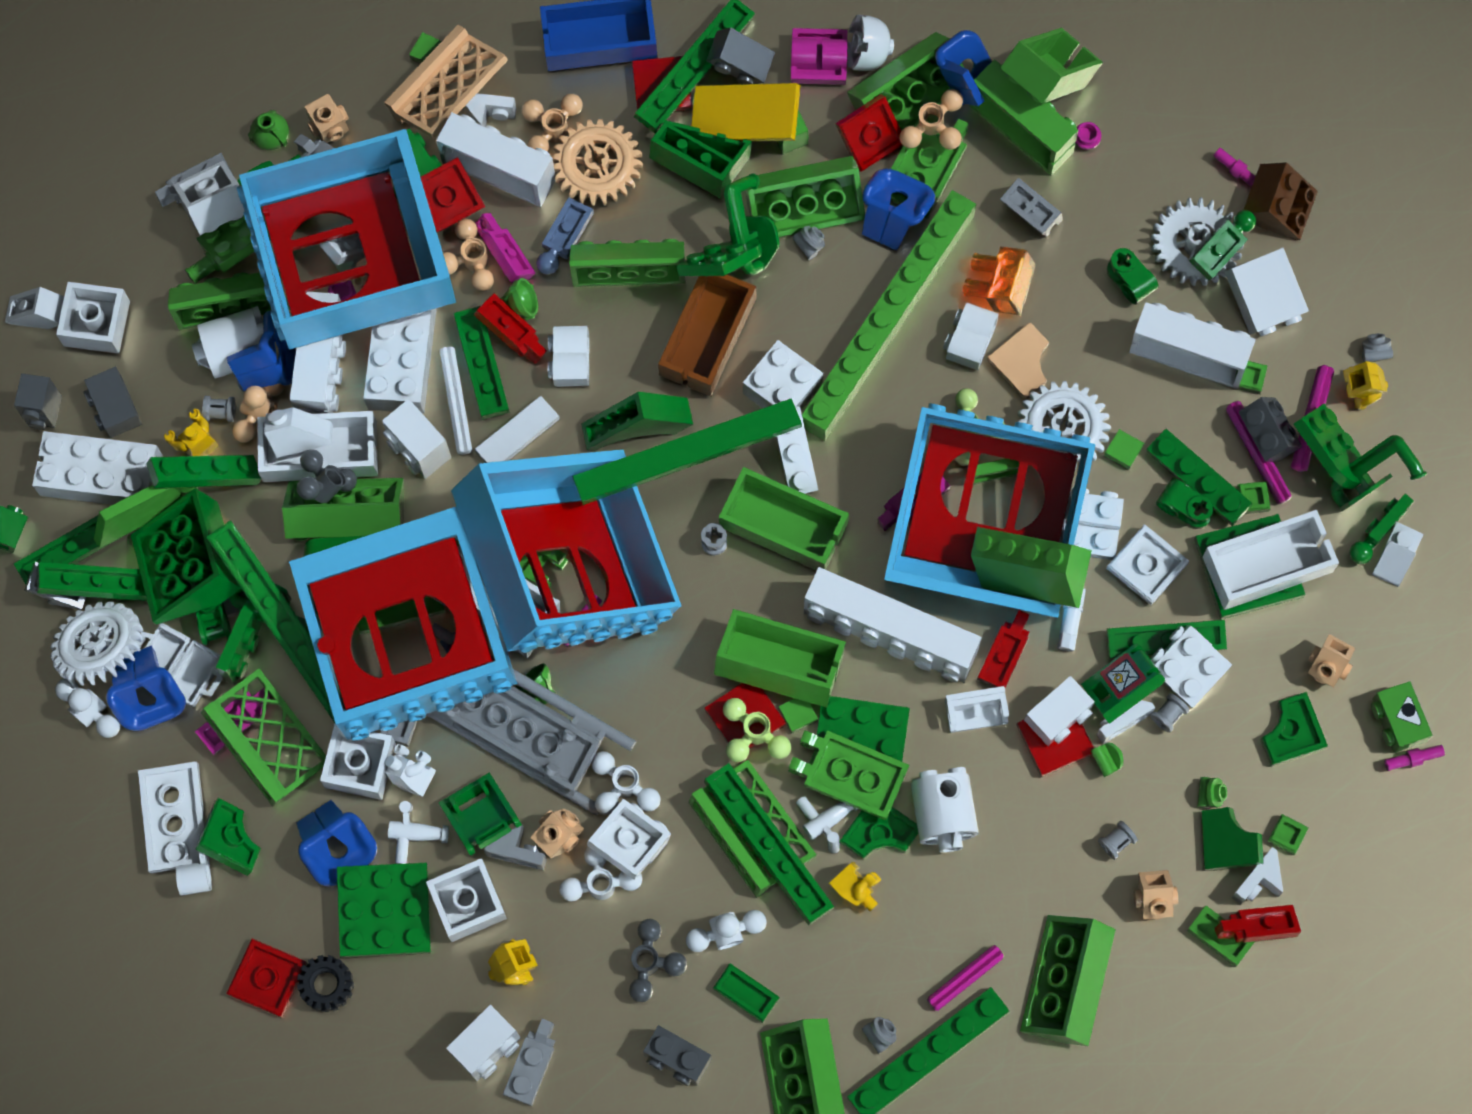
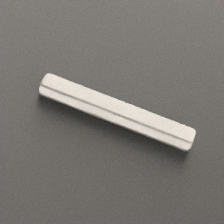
[440,346,472,455]

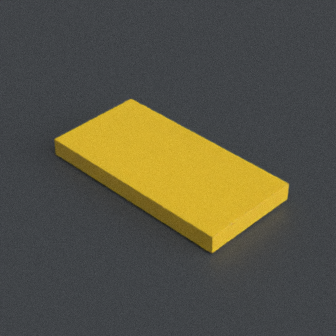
[691,83,800,142]

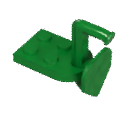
[676,173,780,276]
[1293,404,1427,511]
[216,584,321,685]

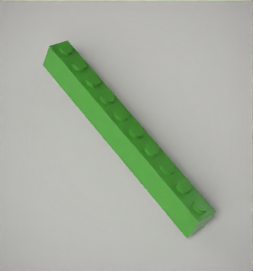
[802,190,976,441]

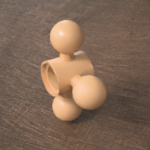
[899,89,963,150]
[522,94,583,152]
[443,219,494,291]
[232,384,285,442]

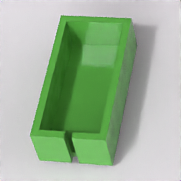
[1000,28,1103,104]
[969,59,1079,175]
[719,467,849,570]
[714,609,846,708]

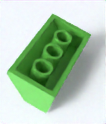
[847,32,964,131]
[745,156,865,237]
[569,239,686,287]
[168,269,290,330]
[282,478,404,541]
[971,527,1092,608]
[1020,915,1116,1046]
[760,1018,845,1114]

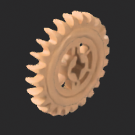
[551,119,643,206]

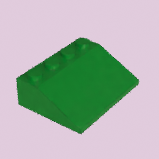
[131,488,242,625]

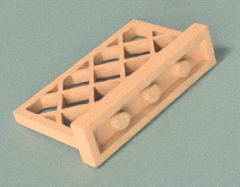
[384,25,508,139]

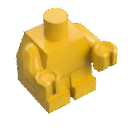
[1343,361,1388,410]
[164,408,219,456]
[829,862,881,912]
[488,939,538,985]

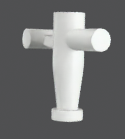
[796,796,858,854]
[388,801,449,864]

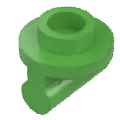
[1091,742,1124,777]
[1197,777,1227,809]

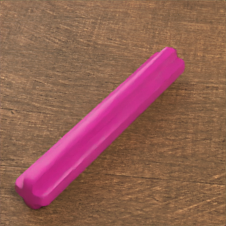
[1291,365,1334,472]
[1226,401,1291,504]

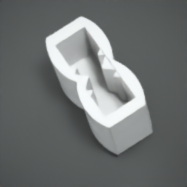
[943,303,999,370]
[548,326,589,387]

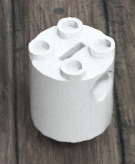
[192,306,263,379]
[911,767,979,853]

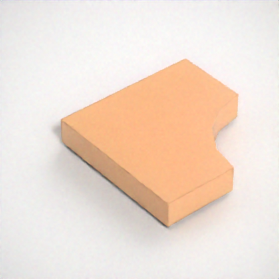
[987,322,1049,400]

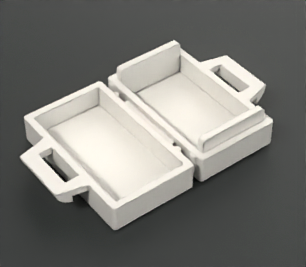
[130,623,223,708]

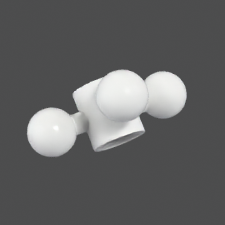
[55,678,120,738]
[591,751,661,816]
[560,847,642,902]
[686,910,767,952]

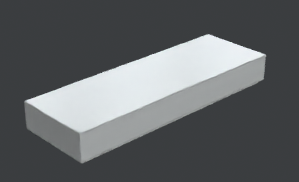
[475,396,560,463]

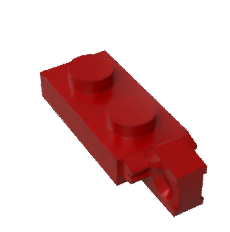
[474,293,547,364]
[977,610,1030,688]
[1214,905,1301,943]

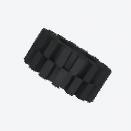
[297,955,354,1012]

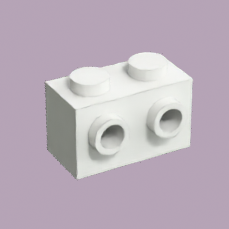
[1024,676,1094,746]

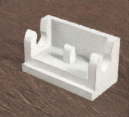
[945,686,1009,733]

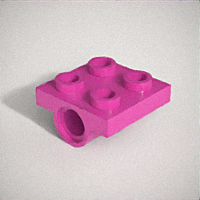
[791,28,848,85]

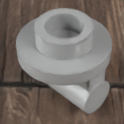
[793,226,825,260]
[1362,333,1393,362]
[862,1017,896,1054]

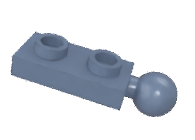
[536,197,594,275]

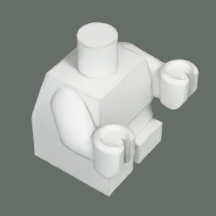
[385,744,436,797]

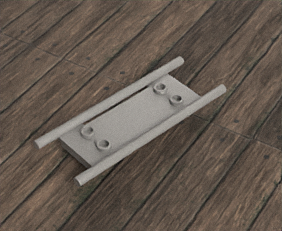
[426,623,636,816]

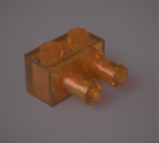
[963,246,1036,316]

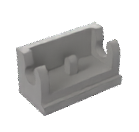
[1000,178,1063,237]

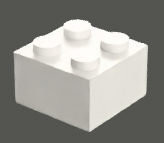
[173,160,244,235]
[56,282,130,354]
[743,340,823,410]
[382,399,451,479]
[320,724,396,800]
[426,858,507,942]
[446,1004,521,1081]

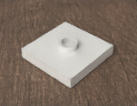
[1106,524,1189,605]

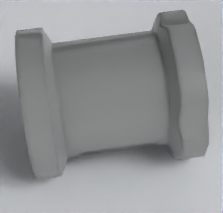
[202,396,236,422]
[701,523,727,556]
[1150,693,1190,732]
[1098,821,1138,860]

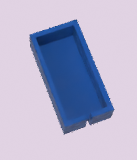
[540,0,658,71]

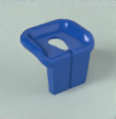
[935,30,992,106]
[862,169,935,251]
[227,310,296,391]
[106,645,186,731]
[296,800,377,887]

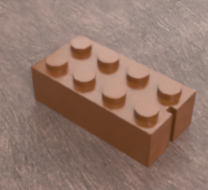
[658,275,757,397]

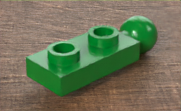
[1189,210,1256,281]
[1349,493,1414,564]

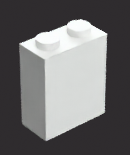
[1225,248,1309,337]

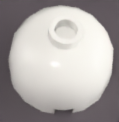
[847,15,894,71]

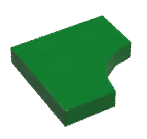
[1261,692,1328,767]
[195,798,261,876]
[839,806,918,860]
[1202,807,1264,871]

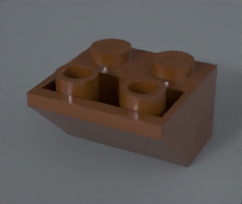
[1243,162,1318,240]

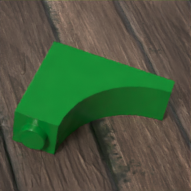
[581,392,693,451]

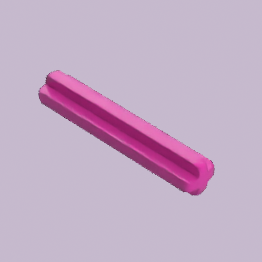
[927,945,1004,1011]

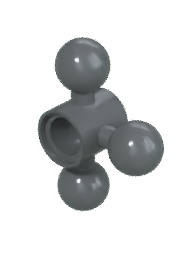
[297,449,357,503]
[629,919,687,1002]

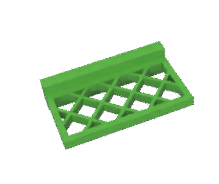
[201,668,326,806]
[688,760,817,898]

